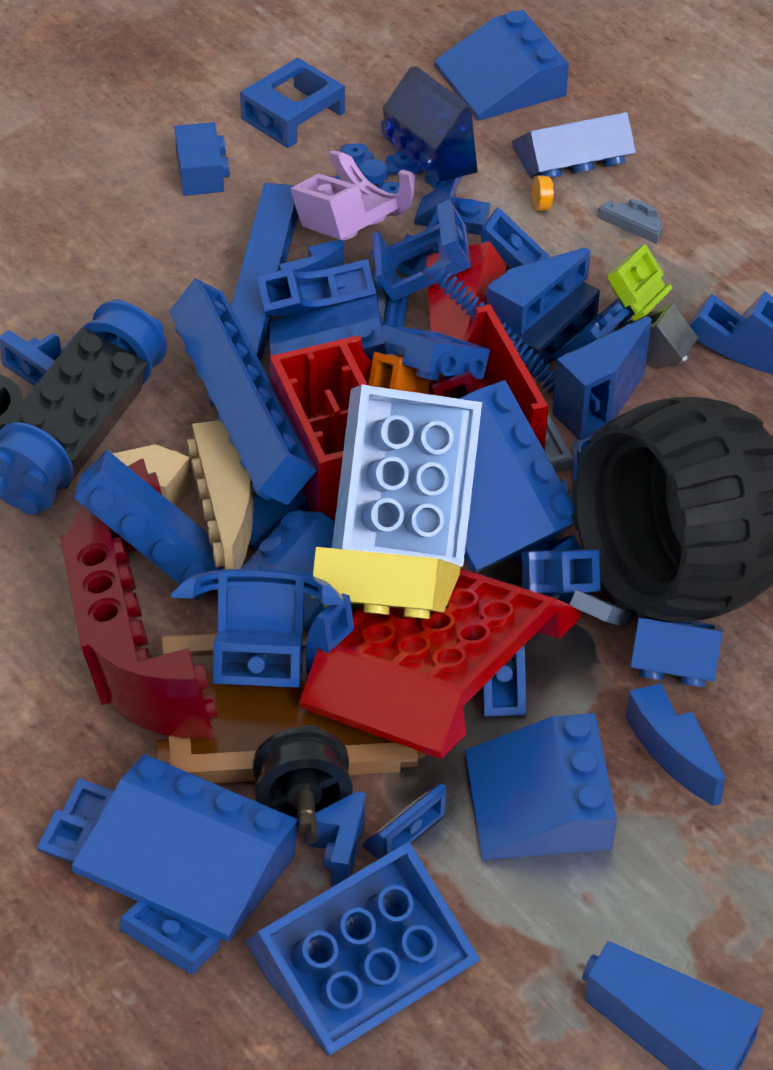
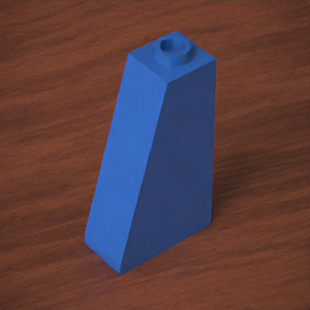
[582,941,763,1070]

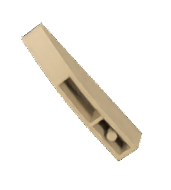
[187,420,254,570]

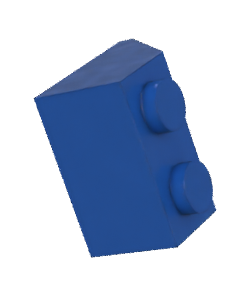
[631,616,723,687]

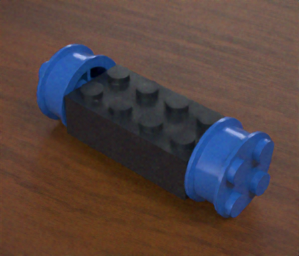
[0,299,167,515]

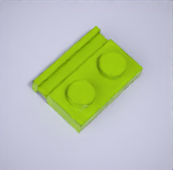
[606,244,673,321]

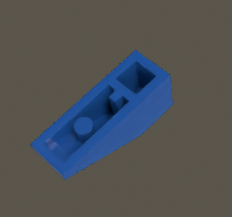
[485,247,591,335]

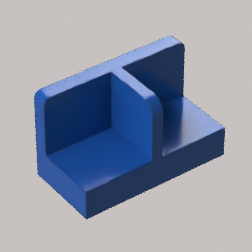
[0,330,61,387]

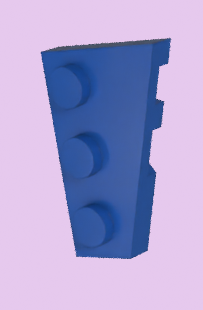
[551,298,635,363]

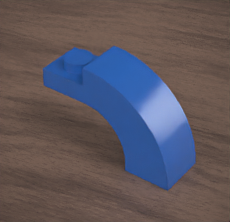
[256,259,377,317]

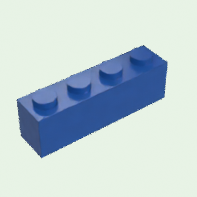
[74,450,223,600]

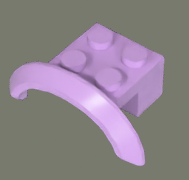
[290,150,415,240]

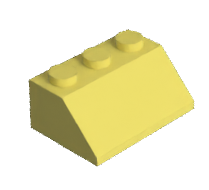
[310,547,461,619]

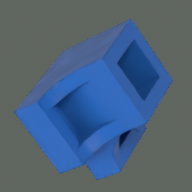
[522,549,600,605]

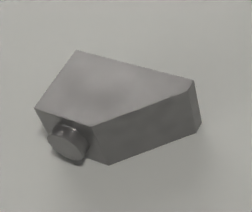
[618,304,698,369]

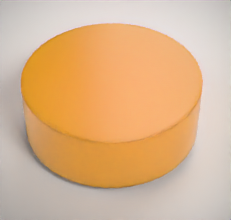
[532,176,554,211]

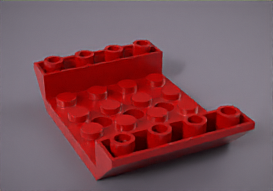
[300,569,581,759]

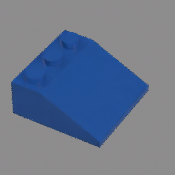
[434,10,569,121]
[270,295,389,360]
[465,713,617,860]

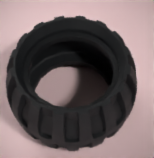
[572,397,773,622]

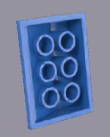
[459,380,575,573]
[72,754,298,942]
[245,841,480,1056]

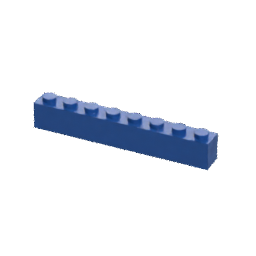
[169,278,317,505]

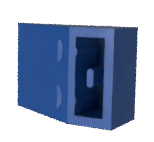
[553,316,651,440]

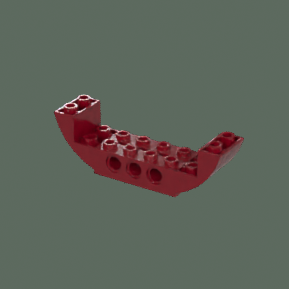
[60,458,218,738]

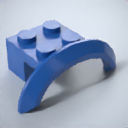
[171,569,344,687]

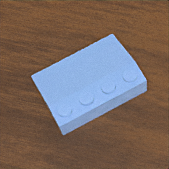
[332,385,482,567]

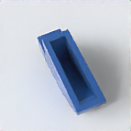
[689,291,773,375]

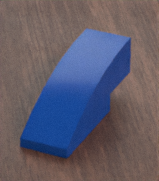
[626,683,725,806]

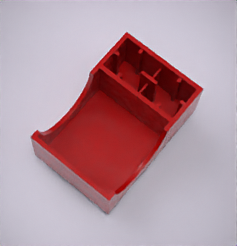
[270,304,548,522]

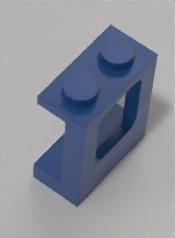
[240,57,345,148]
[370,199,471,302]

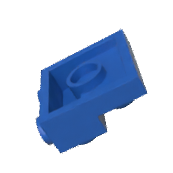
[380,324,490,381]

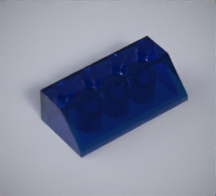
[381,66,478,183]

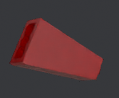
[426,241,507,340]

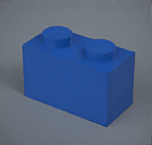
[174,122,230,196]

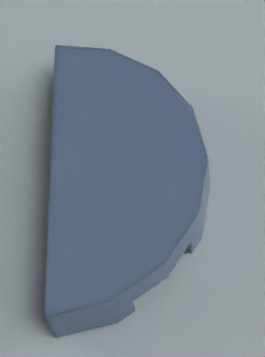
[597,199,663,244]

